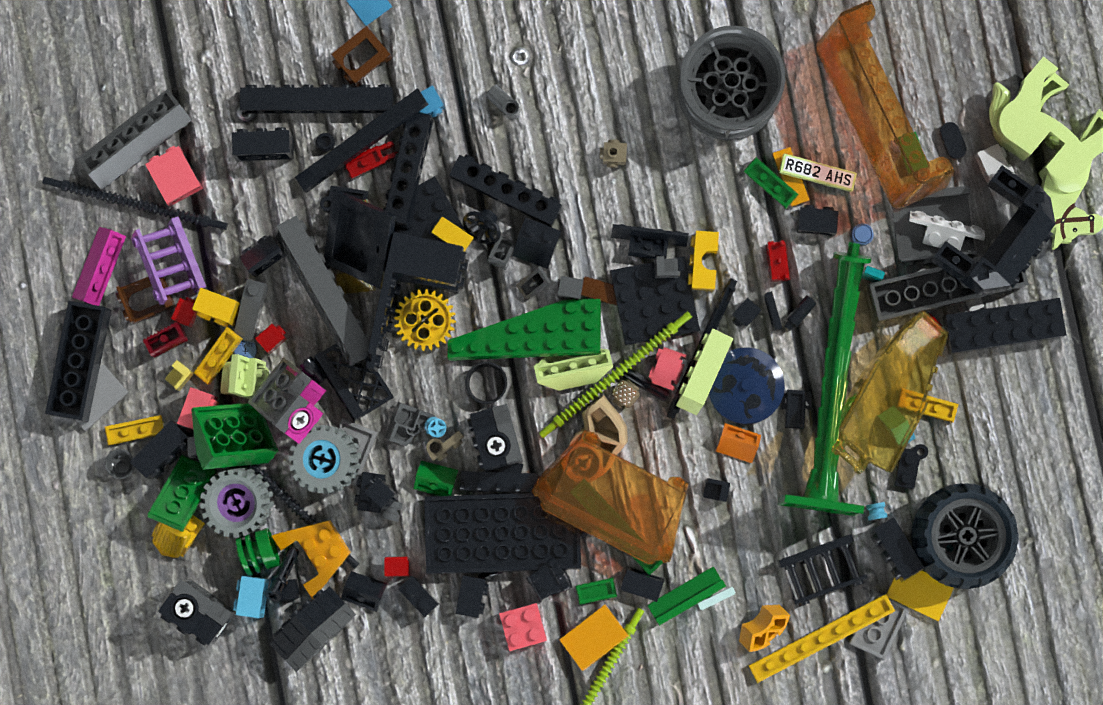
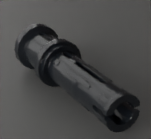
[264,547,300,602]

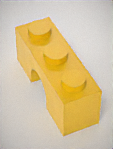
[688,231,719,291]

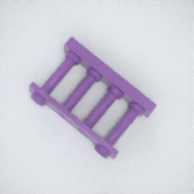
[131,217,206,305]

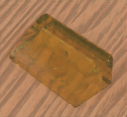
[336,273,376,294]

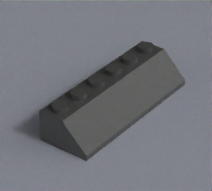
[78,89,192,190]

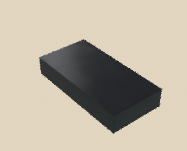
[764,291,782,332]
[784,389,807,429]

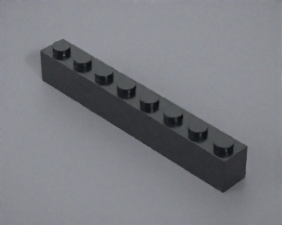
[240,84,394,114]

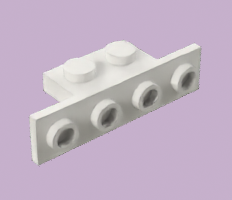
[909,211,985,250]

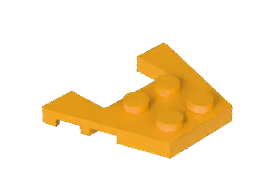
[272,520,351,599]

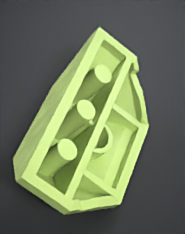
[534,348,613,391]

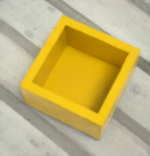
[192,288,240,327]

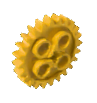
[394,289,456,351]

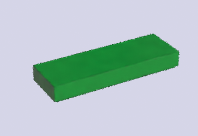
[743,157,799,209]

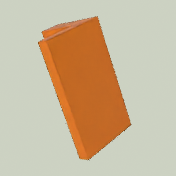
[716,423,761,463]

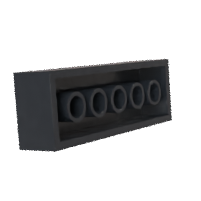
[942,298,1067,355]
[45,300,112,422]

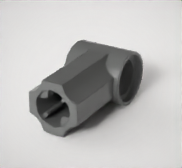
[485,84,521,120]

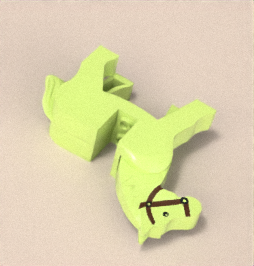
[989,56,1103,250]

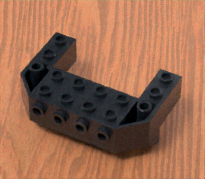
[932,165,1055,295]

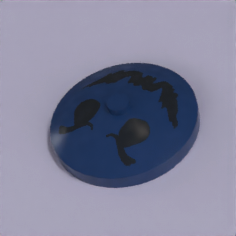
[708,347,785,424]

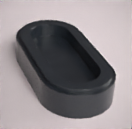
[940,122,967,159]

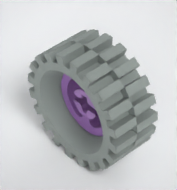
[200,467,274,538]

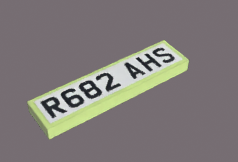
[779,154,857,192]

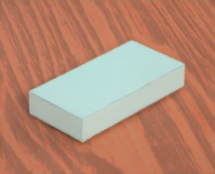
[697,587,736,610]

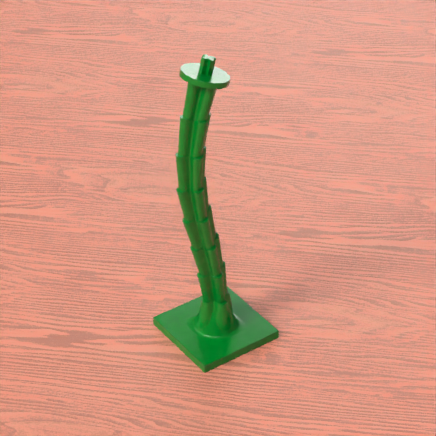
[777,242,872,516]

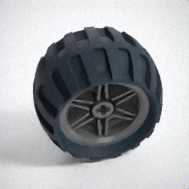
[911,483,1019,589]

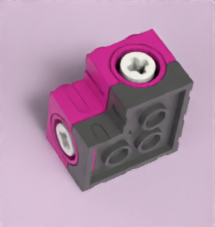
[247,357,326,444]

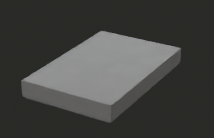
[76,364,129,431]
[324,418,378,486]
[849,591,909,660]

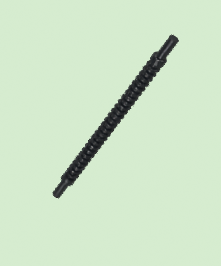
[42,177,228,230]
[244,464,359,569]

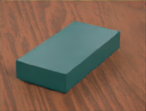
[861,266,885,282]

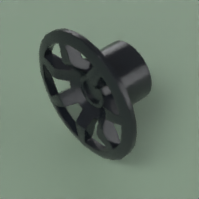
[462,209,501,245]

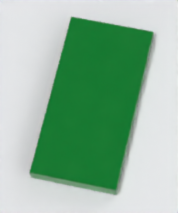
[147,455,217,532]

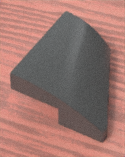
[385,402,435,446]

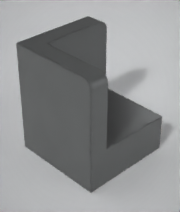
[654,256,680,278]
[558,276,583,300]

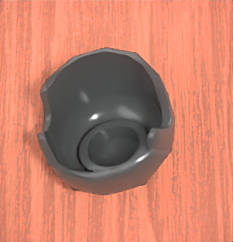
[105,449,135,479]

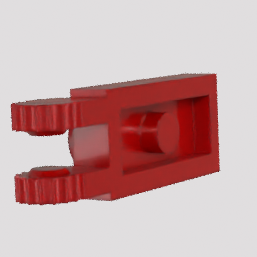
[345,141,398,180]

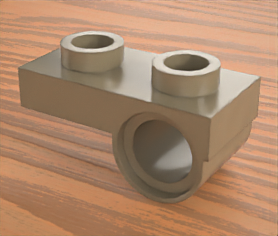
[426,431,464,462]

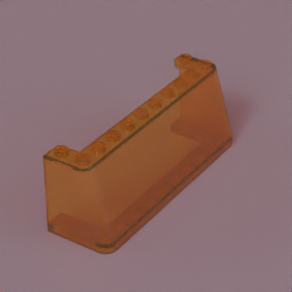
[816,0,955,209]

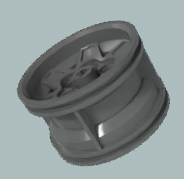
[678,26,785,140]

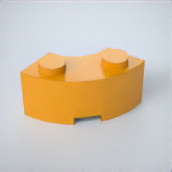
[739,604,790,652]

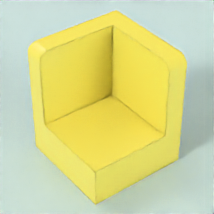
[165,360,194,391]

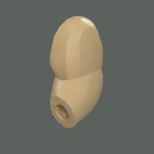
[562,395,628,483]

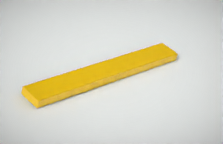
[749,594,895,683]

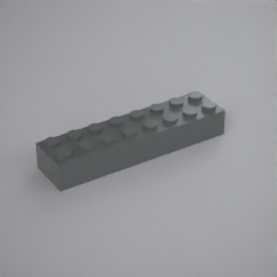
[275,216,371,367]
[867,256,1029,323]

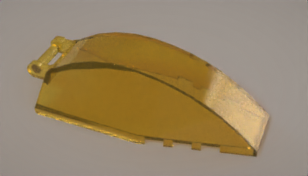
[831,311,948,474]

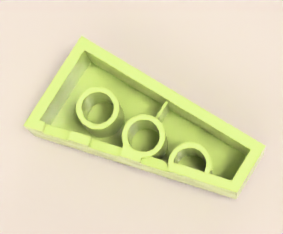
[676,328,733,416]

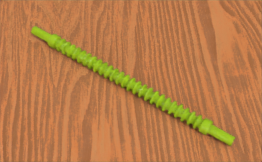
[539,311,692,438]
[580,608,644,705]

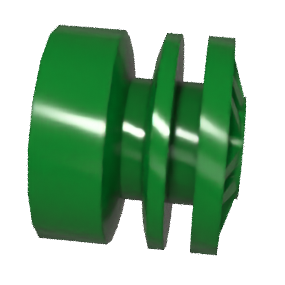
[236,528,281,576]

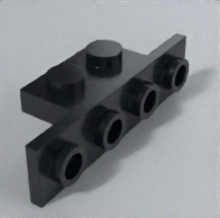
[611,224,689,259]

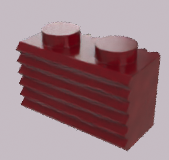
[143,322,188,358]

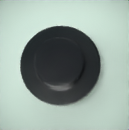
[316,133,335,152]

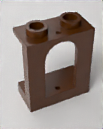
[331,26,392,87]
[116,270,176,324]

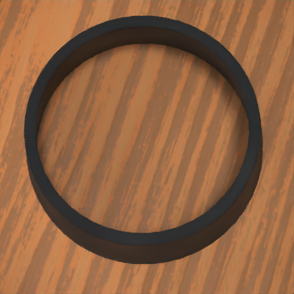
[465,362,507,404]

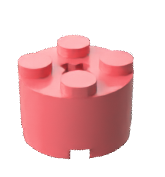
[649,347,687,391]

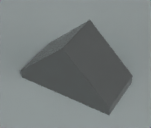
[488,236,516,270]
[516,266,551,301]

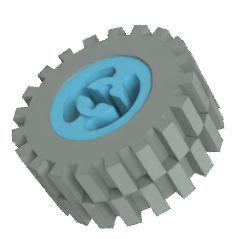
[288,425,361,494]

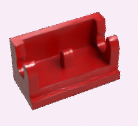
[766,240,790,282]

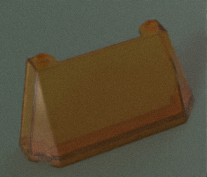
[532,430,689,564]

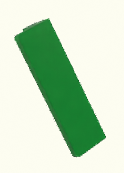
[648,567,726,626]

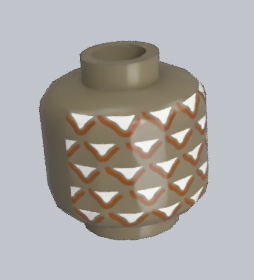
[611,380,640,408]

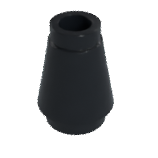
[300,356,327,385]

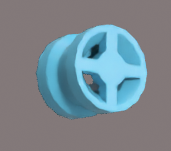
[424,417,446,438]
[866,502,888,520]

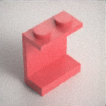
[145,146,203,207]

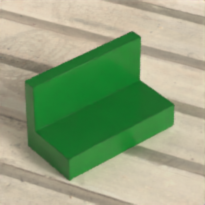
[413,460,458,496]

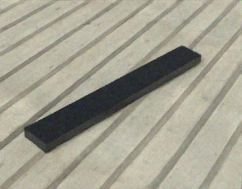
[295,88,429,193]

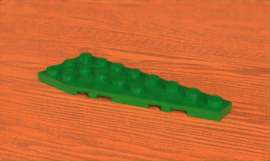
[447,299,601,361]

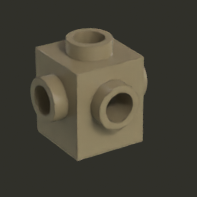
[599,140,627,168]

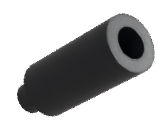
[784,295,817,331]

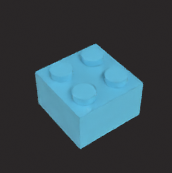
[233,576,270,618]

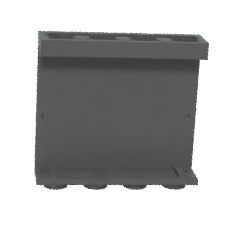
[891,185,978,266]

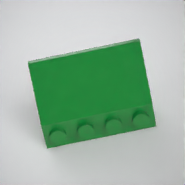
[191,403,279,470]

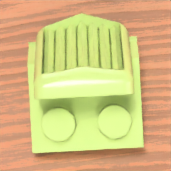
[220,354,270,399]

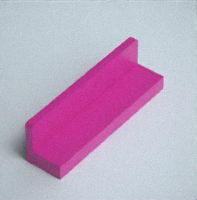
[72,227,126,306]

